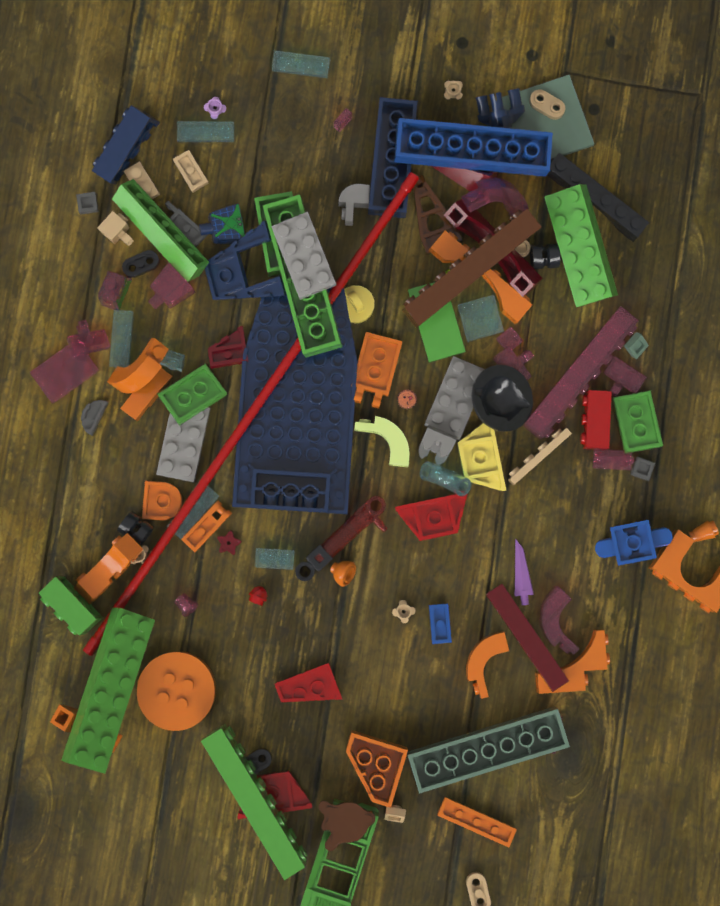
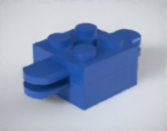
[595,520,673,566]

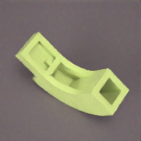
[354,416,410,467]

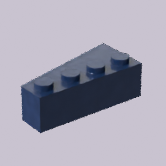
[92,105,160,184]

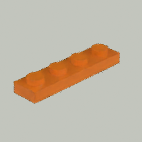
[437,796,517,847]

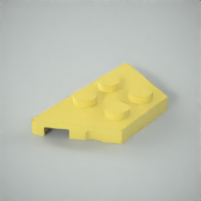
[457,423,506,491]

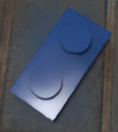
[429,603,452,644]

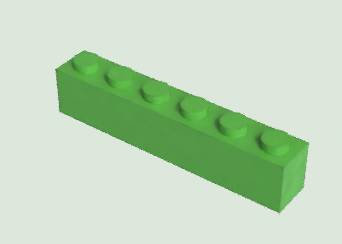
[112,179,209,282]

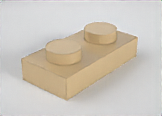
[173,150,209,193]
[124,161,160,199]

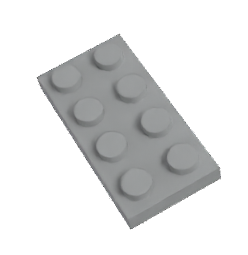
[271,212,337,300]
[156,407,211,483]

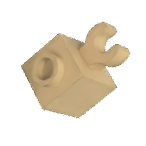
[98,211,134,246]

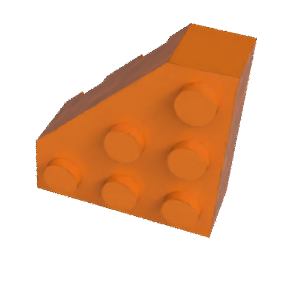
[346,730,408,808]

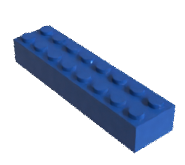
[394,118,553,177]

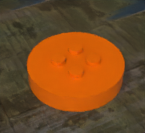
[137,651,216,731]

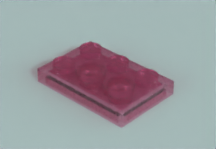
[30,339,100,404]

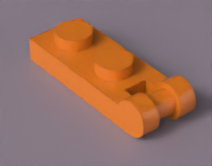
[181,500,232,553]

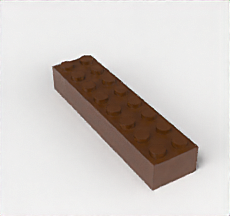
[402,209,541,328]

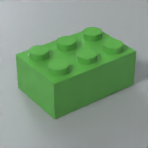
[39,576,103,636]

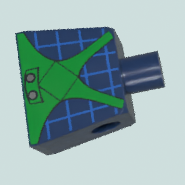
[199,204,245,244]

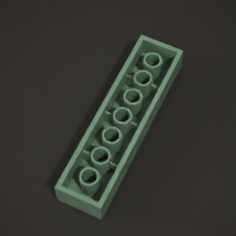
[407,706,570,793]

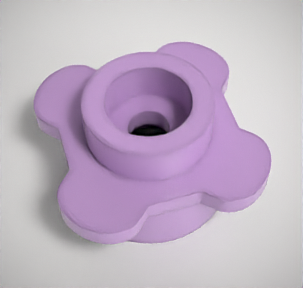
[204,97,226,119]

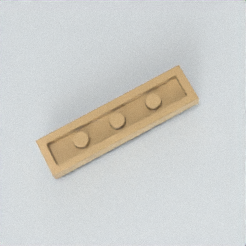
[508,428,572,486]

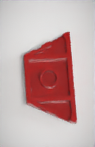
[395,492,468,541]
[237,770,313,819]

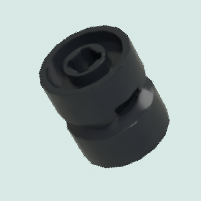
[530,243,560,269]
[117,511,154,546]

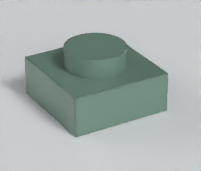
[624,332,649,359]

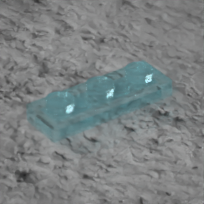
[272,50,330,78]
[177,121,234,142]
[166,486,220,539]

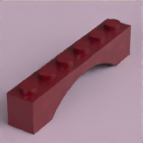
[444,197,543,297]

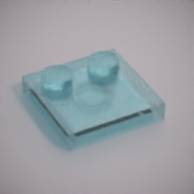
[457,295,504,342]

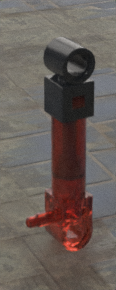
[295,496,388,581]

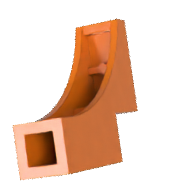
[535,629,610,694]

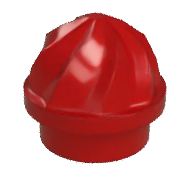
[248,586,267,606]

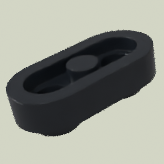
[122,250,160,278]
[246,748,272,774]

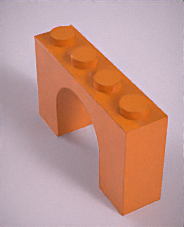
[648,530,720,613]

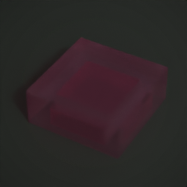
[334,108,352,132]
[496,327,523,354]

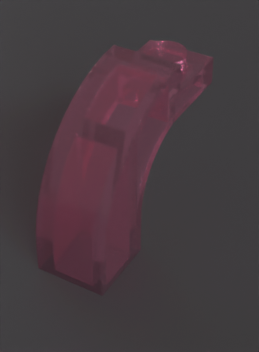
[461,178,529,216]
[540,586,579,654]

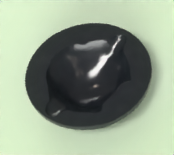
[472,365,533,432]

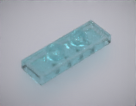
[109,310,134,368]

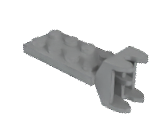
[418,356,485,465]

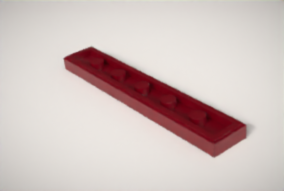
[486,584,569,692]

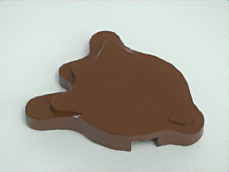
[318,800,375,851]

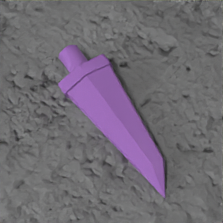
[514,538,534,605]

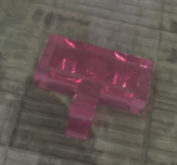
[67,320,110,356]
[493,346,534,380]
[603,356,647,396]

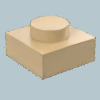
[384,805,406,823]

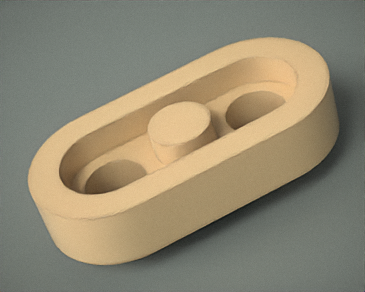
[529,90,565,120]
[466,872,491,906]

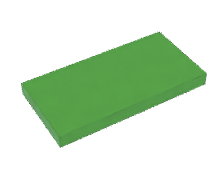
[408,282,466,363]

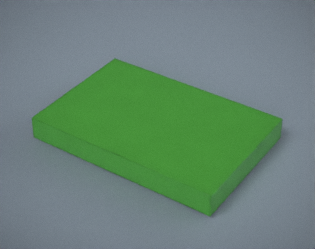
[158,363,227,426]
[612,391,663,454]

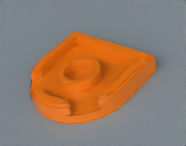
[142,481,183,521]

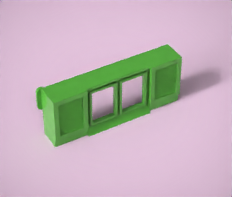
[300,798,379,906]

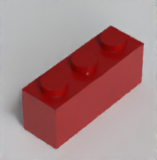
[580,390,612,450]

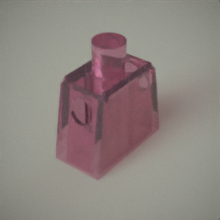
[148,263,195,310]

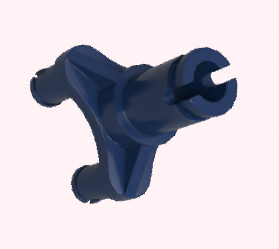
[476,88,525,129]

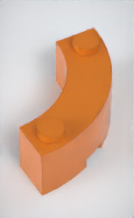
[74,533,144,605]

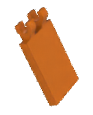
[351,332,403,409]

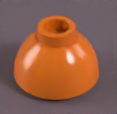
[330,561,356,587]

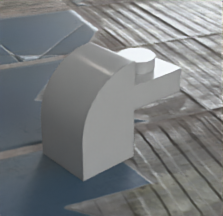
[339,184,370,226]

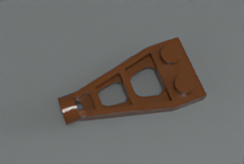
[413,175,462,255]

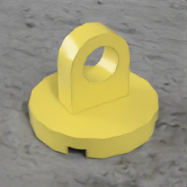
[344,285,374,323]

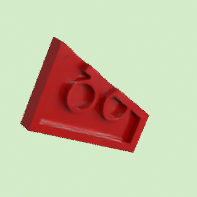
[274,663,343,702]

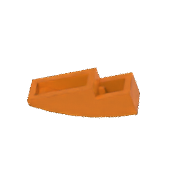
[120,368,173,421]

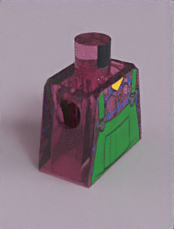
[98,270,132,312]

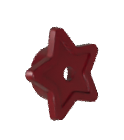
[217,530,242,555]

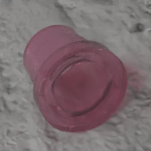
[174,593,199,617]

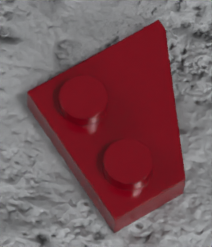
[208,326,248,369]

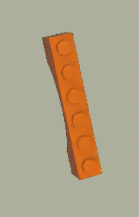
[429,231,532,324]

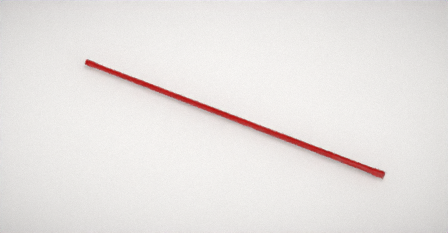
[83,172,419,656]

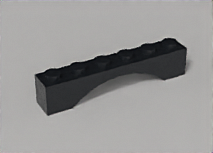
[547,153,649,242]

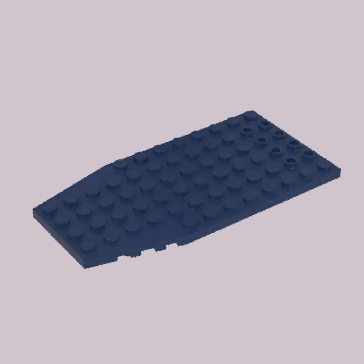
[232,287,357,514]

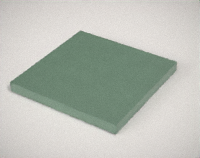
[502,75,594,160]

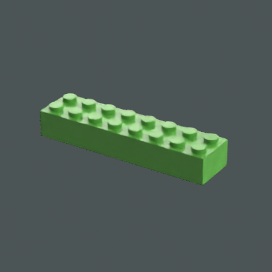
[263,195,343,358]
[61,608,155,774]
[201,724,307,880]

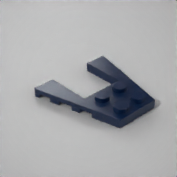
[205,221,287,300]

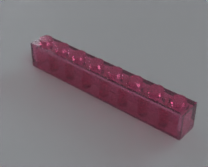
[522,306,639,440]

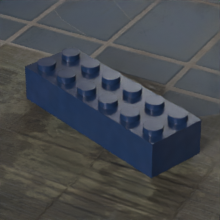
[368,97,418,218]

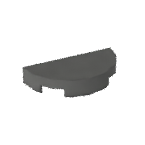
[81,400,109,436]

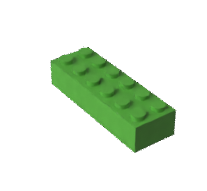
[544,184,618,307]

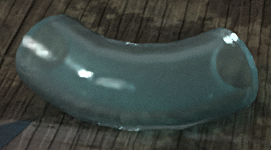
[420,461,471,496]

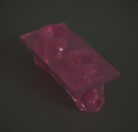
[593,449,634,470]

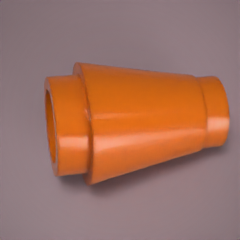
[688,520,719,542]

